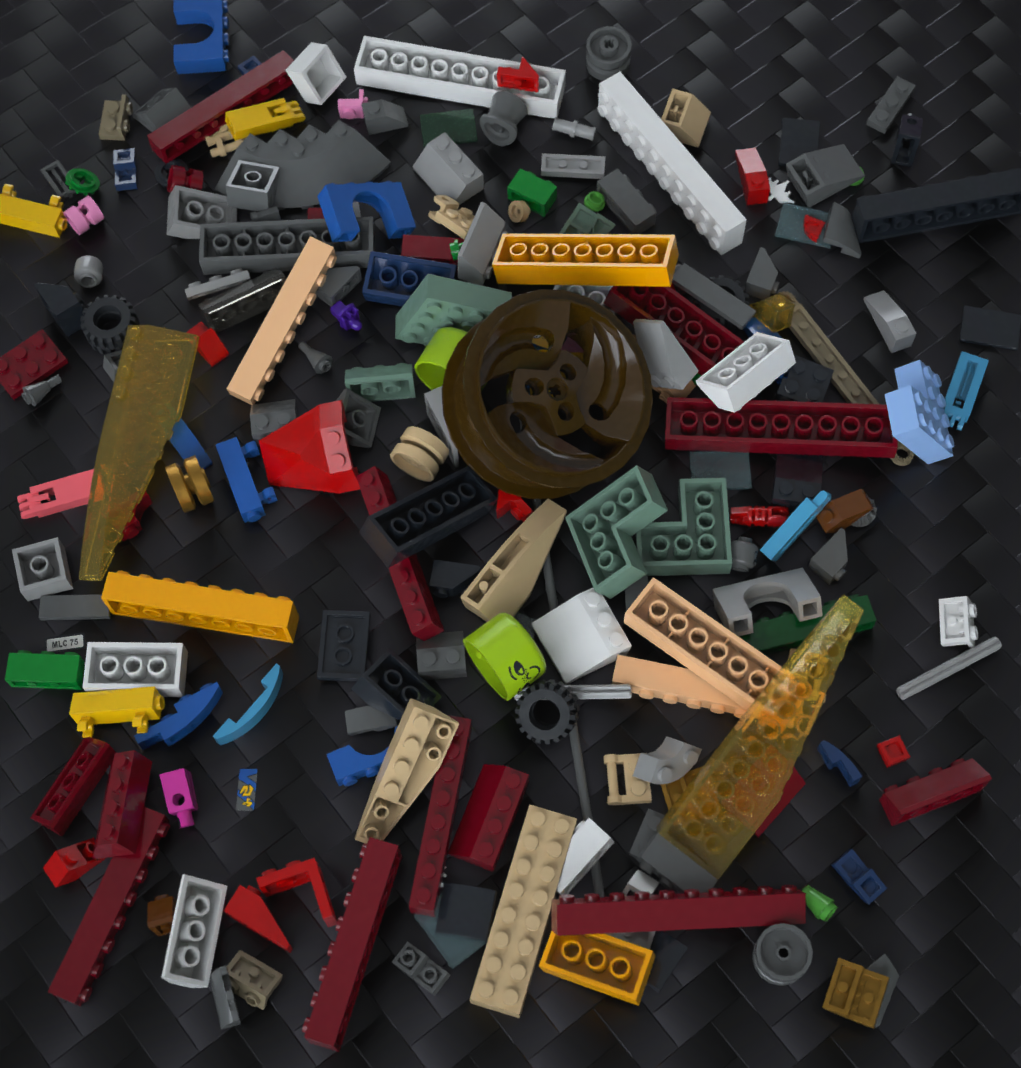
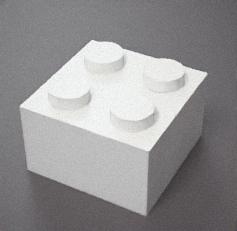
[286,42,346,105]

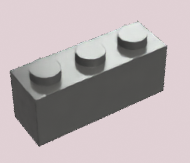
[597,169,657,234]
[636,833,718,894]

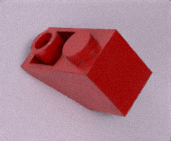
[43,838,106,888]

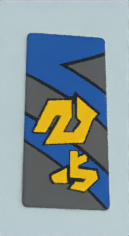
[236,769,258,811]

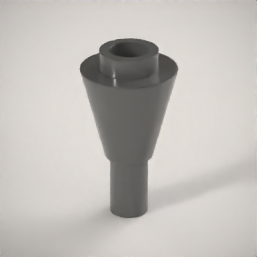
[298,341,333,374]
[21,375,62,406]

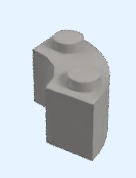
[633,736,702,784]

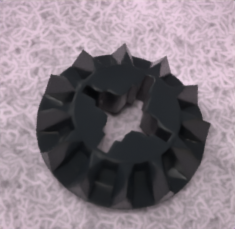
[155,158,188,187]

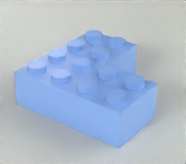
[885,360,954,464]

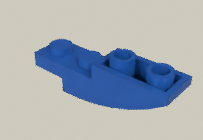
[134,682,223,750]

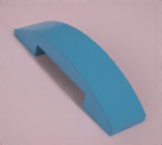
[213,663,283,746]

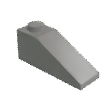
[863,290,916,353]

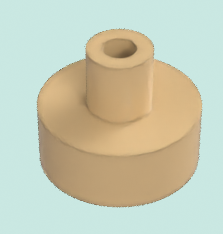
[508,200,531,222]

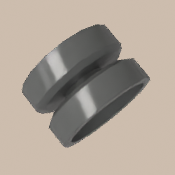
[586,26,632,81]
[752,923,813,986]

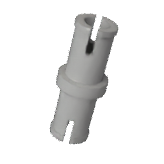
[552,117,596,141]

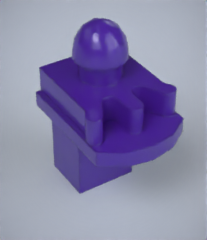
[330,300,362,331]

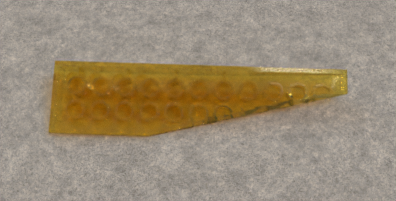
[79,325,200,581]
[656,594,864,879]

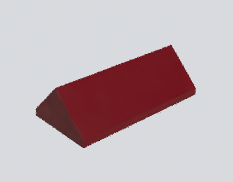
[30,737,116,836]

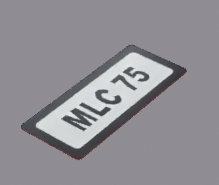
[44,632,86,653]

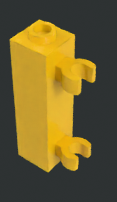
[0,183,68,238]
[69,686,165,738]

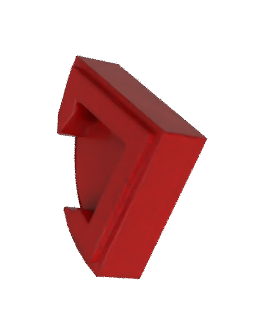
[803,214,826,243]

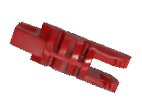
[730,506,789,527]

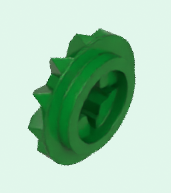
[65,168,100,196]

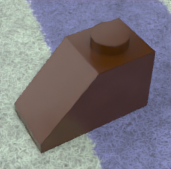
[816,489,874,533]
[147,894,177,936]

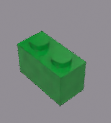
[507,168,557,217]

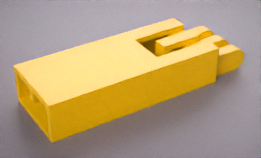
[225,98,306,141]

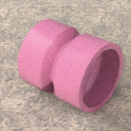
[63,196,104,235]

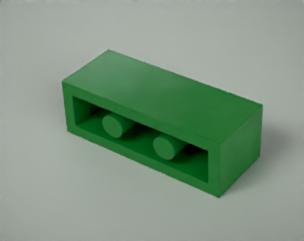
[5,650,85,690]

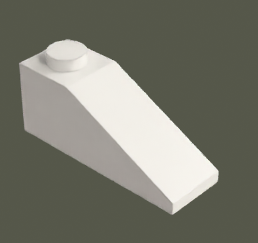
[556,818,614,895]

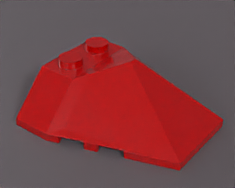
[259,400,360,494]

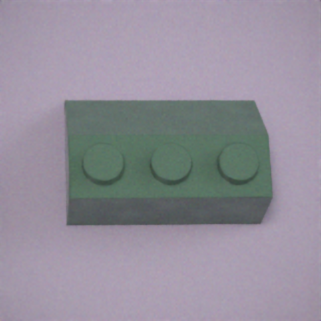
[345,363,416,402]

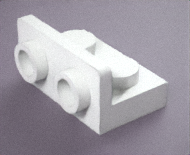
[939,596,978,648]

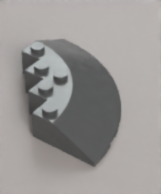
[214,120,391,210]

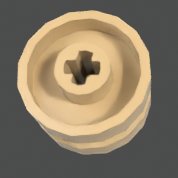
[390,426,449,482]

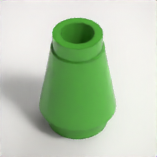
[802,885,837,922]

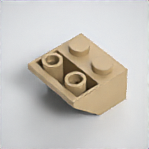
[661,89,711,148]

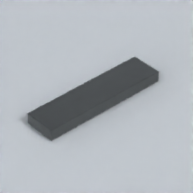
[672,263,756,330]

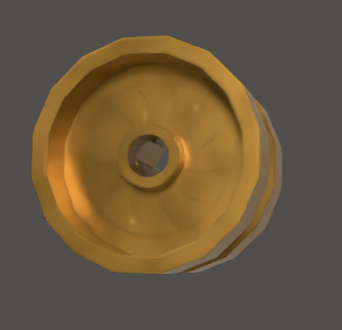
[165,455,214,513]

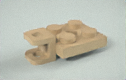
[428,195,475,240]

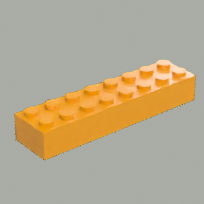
[492,233,679,287]
[101,571,299,643]

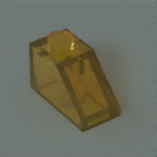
[749,293,795,333]

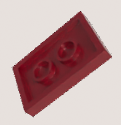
[0,329,69,400]

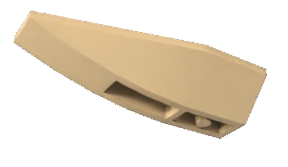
[460,499,567,622]
[355,698,459,844]

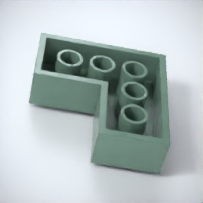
[395,274,512,346]
[565,465,668,599]
[634,478,732,576]

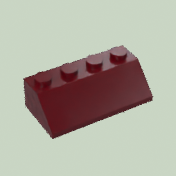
[92,750,152,859]
[879,758,992,826]
[448,764,529,872]

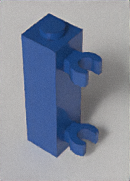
[215,437,277,523]

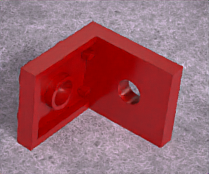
[256,858,337,927]

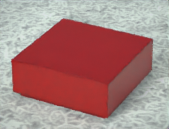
[876,735,910,768]

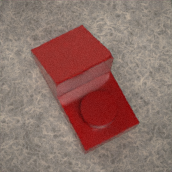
[497,57,539,92]
[184,321,229,367]
[496,489,533,522]

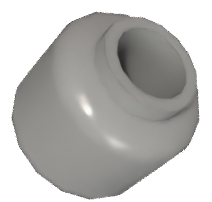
[74,255,103,288]

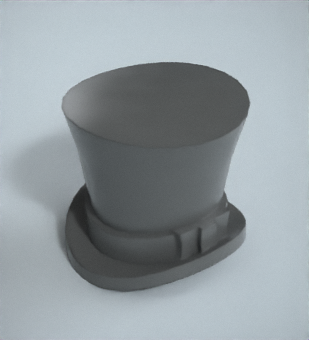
[480,91,527,146]

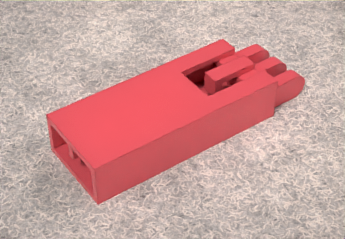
[17,468,105,519]

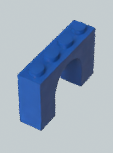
[174,0,230,74]
[317,181,416,242]

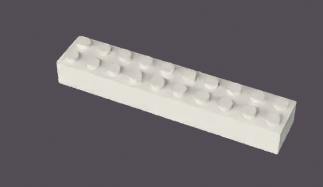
[354,36,566,119]
[597,72,746,256]

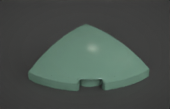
[559,203,616,234]

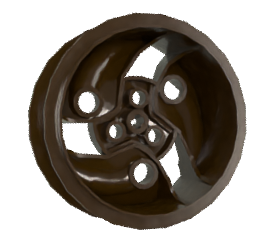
[442,289,653,499]

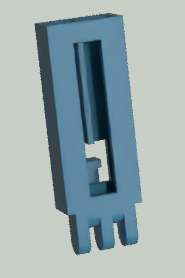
[943,351,989,431]
[760,491,832,561]

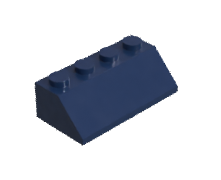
[362,251,457,307]

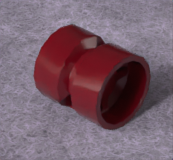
[167,165,203,193]

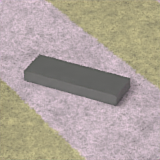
[39,594,111,620]

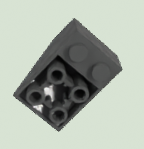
[786,144,865,208]

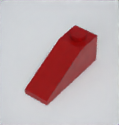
[735,148,770,206]
[224,885,293,953]

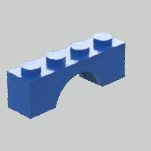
[327,726,398,787]

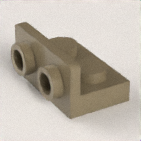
[99,94,133,141]
[227,950,283,1010]

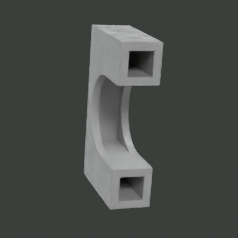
[712,568,823,636]

